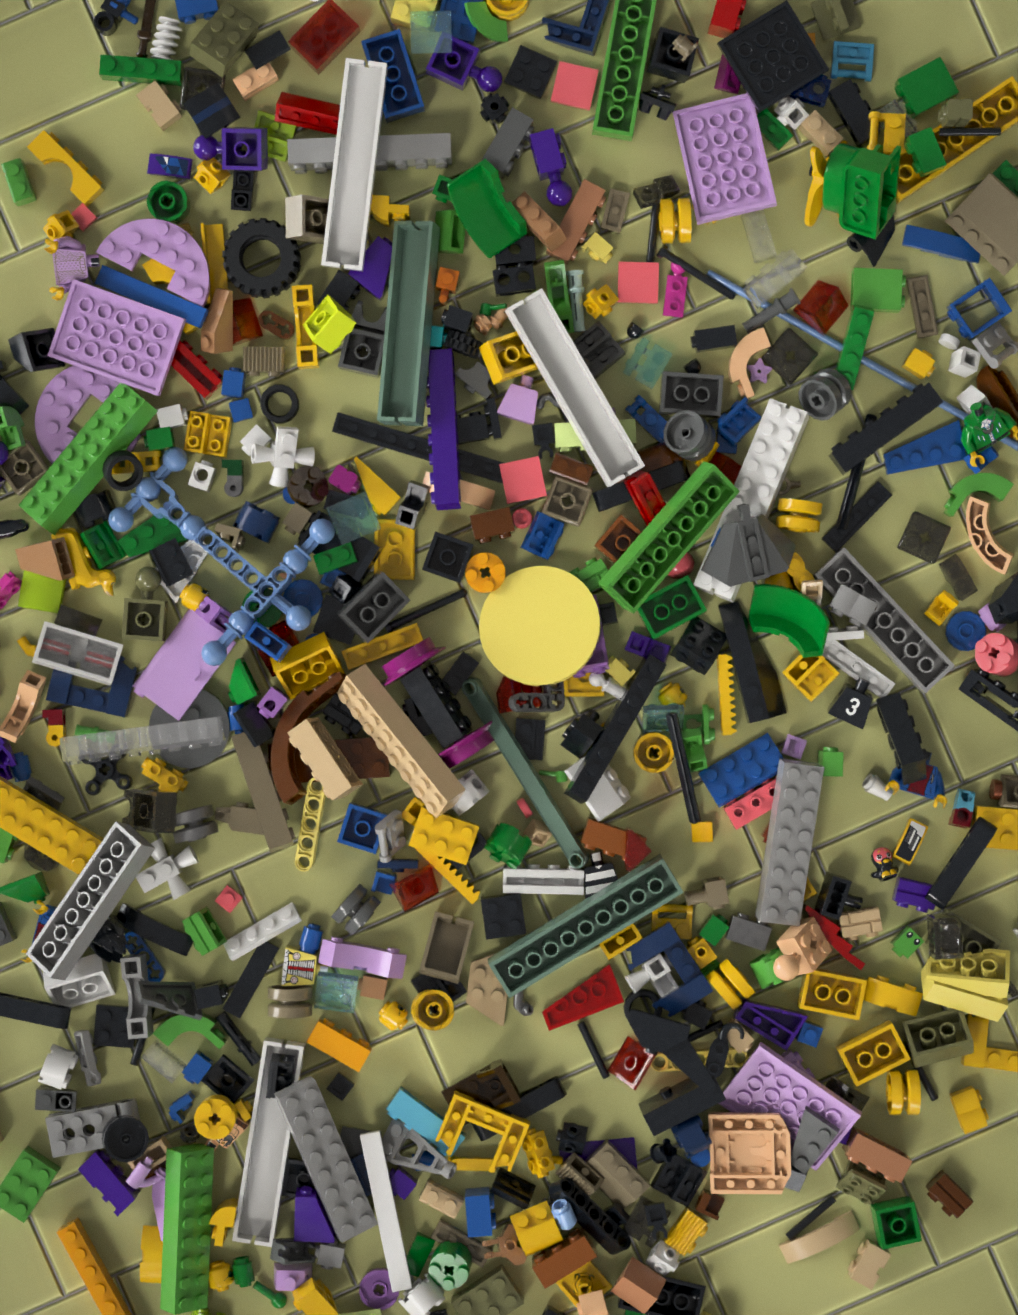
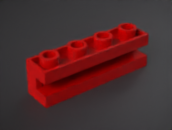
[274,92,340,135]
[171,340,223,400]
[623,470,666,526]

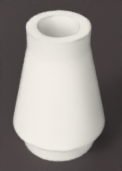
[862,774,893,801]

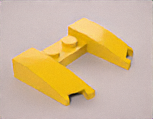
[961,1013,1018,1072]
[435,1091,530,1173]

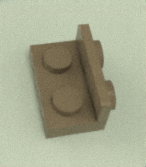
[215,523,246,553]

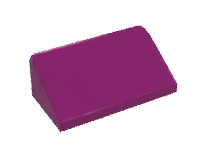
[714,54,741,94]

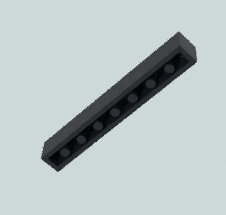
[564,654,666,804]

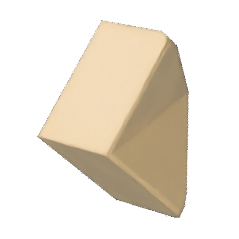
[523,819,552,848]

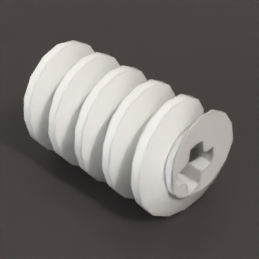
[150,16,182,60]

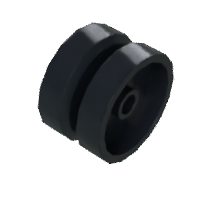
[101,1115,149,1162]

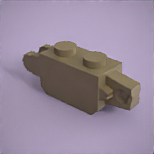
[215,802,288,835]

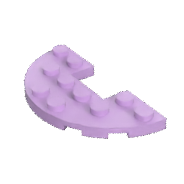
[96,219,210,308]
[35,365,120,464]

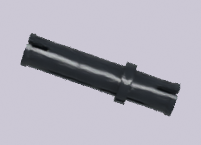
[215,1011,261,1066]

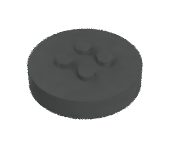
[149,689,231,768]

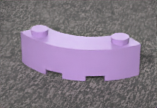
[318,936,407,979]

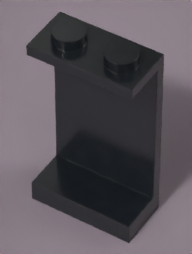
[298,510,383,583]

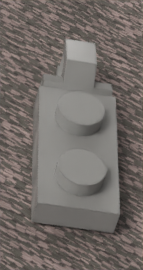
[74,1030,101,1086]

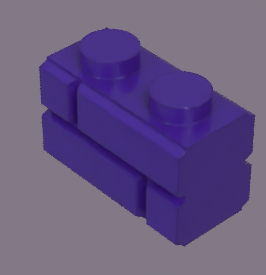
[892,876,935,913]

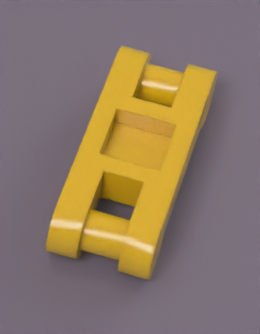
[111,451,162,475]

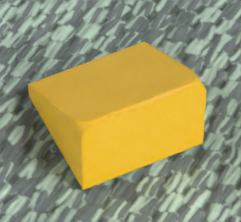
[691,821,713,842]

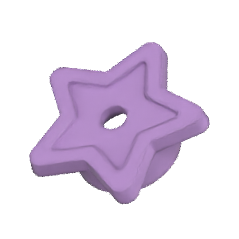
[747,358,772,384]

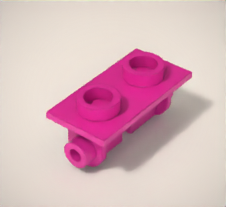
[0,571,22,609]

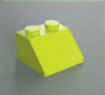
[303,294,356,354]

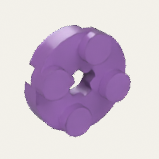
[359,1268,399,1310]

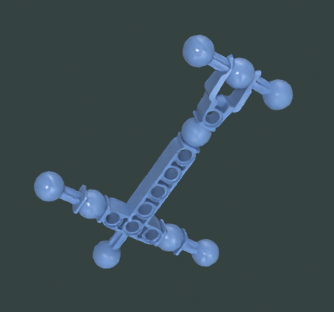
[108,447,335,666]

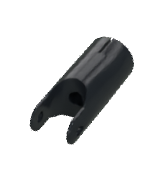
[0,519,29,540]

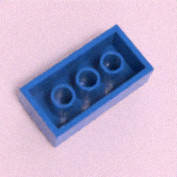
[361,29,425,123]

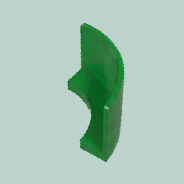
[447,159,527,258]
[748,584,830,658]

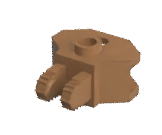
[482,1223,528,1265]

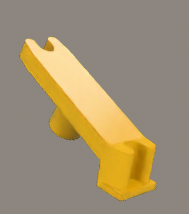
[448,1155,497,1171]

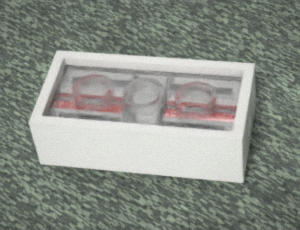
[32,621,123,685]

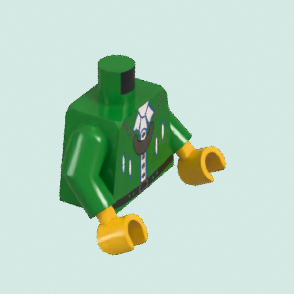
[961,402,1018,467]

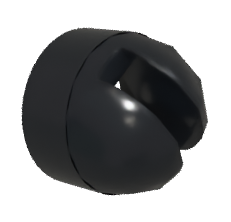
[627,322,644,339]
[683,358,701,374]

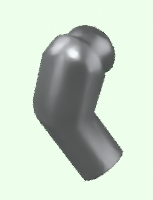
[513,990,534,1016]

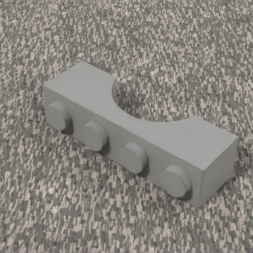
[120,953,154,1039]

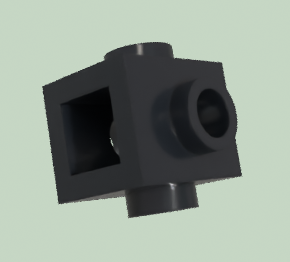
[480,93,510,126]
[556,1122,588,1155]

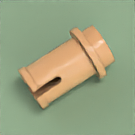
[490,305,508,330]

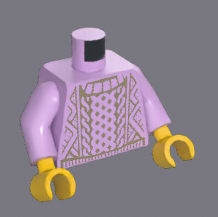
[44,236,100,301]

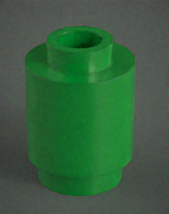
[232,1256,255,1288]

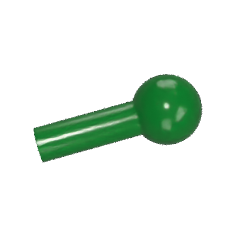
[253,1281,287,1309]

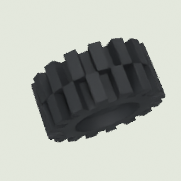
[443,330,483,359]

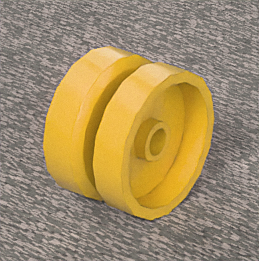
[485,0,529,22]
[659,198,692,244]
[775,498,823,533]
[705,958,756,1010]
[886,1070,921,1115]

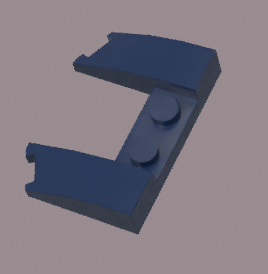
[542,0,611,56]
[46,656,138,718]
[626,921,713,1017]

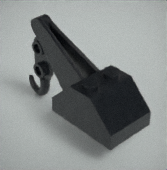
[628,1008,745,1094]

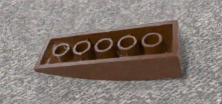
[268,737,391,784]

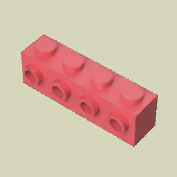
[723,777,776,830]

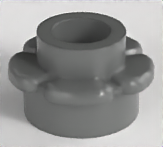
[180,1124,200,1144]

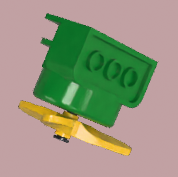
[804,140,901,239]

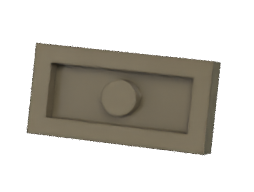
[601,188,630,234]

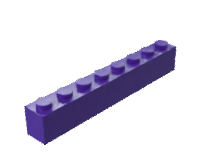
[426,348,461,511]

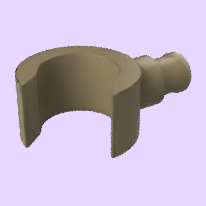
[778,477,801,495]

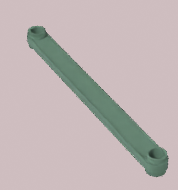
[462,677,589,868]

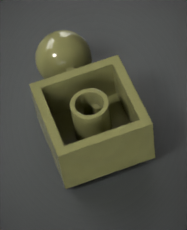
[122,567,168,641]

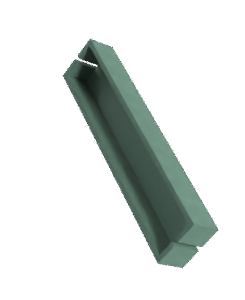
[377,221,440,426]

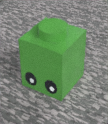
[890,925,924,959]

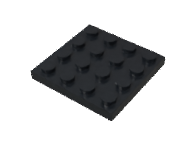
[717,0,829,113]

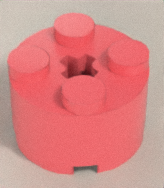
[975,633,1018,677]

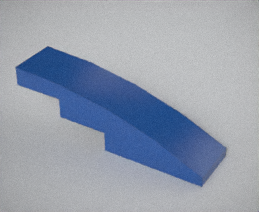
[902,225,980,264]

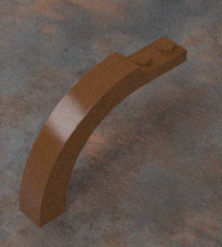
[271,672,347,805]

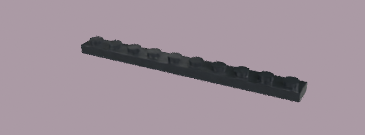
[332,412,504,484]

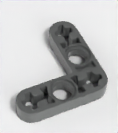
[509,681,565,713]

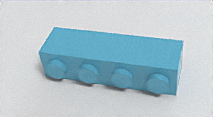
[386,1086,466,1157]

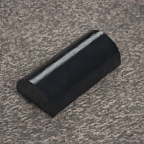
[618,1275,706,1315]

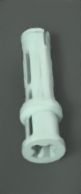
[566,270,586,332]

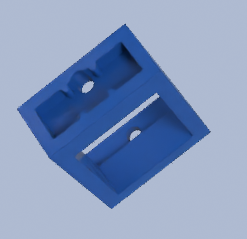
[946,278,1012,340]

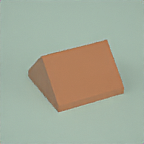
[611,1256,667,1314]

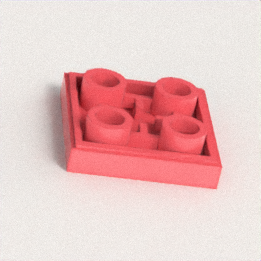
[551,61,599,111]
[617,262,659,304]
[499,456,547,504]

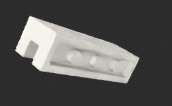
[503,864,584,895]

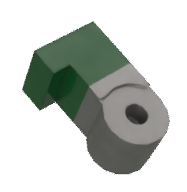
[222,460,244,497]

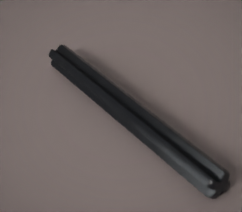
[836,414,877,530]
[666,712,701,824]

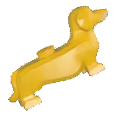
[51,527,116,596]

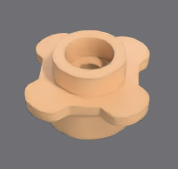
[473,314,492,335]

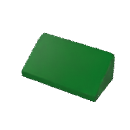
[406,1232,435,1277]

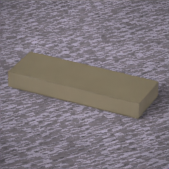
[906,275,938,339]
[430,1219,493,1268]

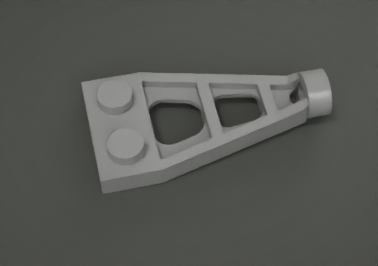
[382,1119,457,1179]

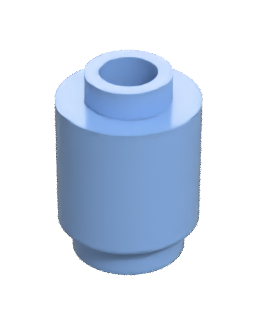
[551,1199,577,1230]

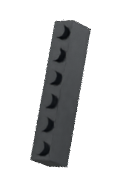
[829,383,943,475]

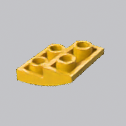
[184,411,233,458]

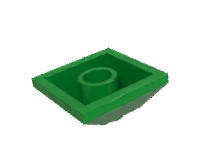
[228,658,261,705]
[0,871,50,904]

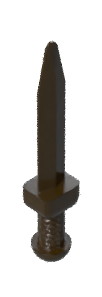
[136,0,156,58]

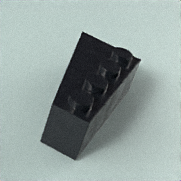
[876,692,929,786]

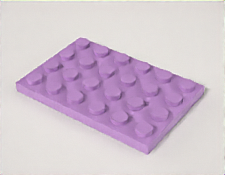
[673,93,777,225]
[47,279,186,396]
[719,1042,862,1171]

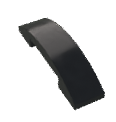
[117,903,193,956]

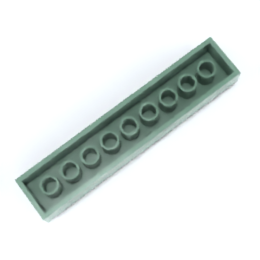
[488,854,684,998]

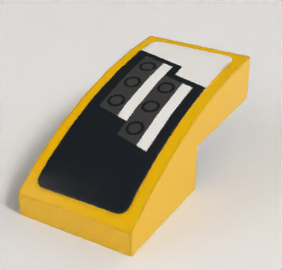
[892,818,928,866]

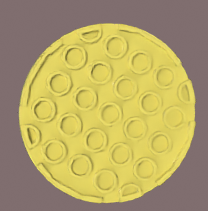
[479,566,601,686]

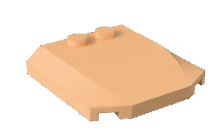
[708,1112,792,1194]

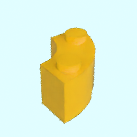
[863,975,923,1016]
[140,1225,163,1283]

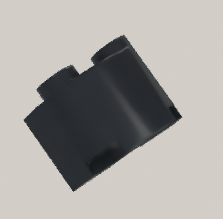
[74,490,116,529]

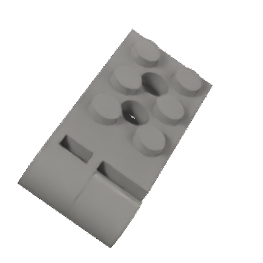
[45,1098,140,1158]

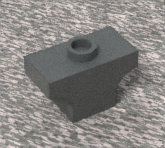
[455,361,492,401]

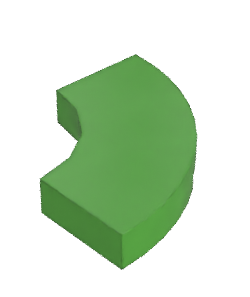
[464,1,508,42]

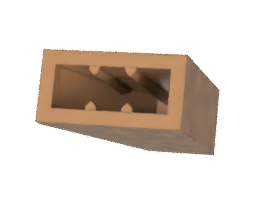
[15,537,75,581]

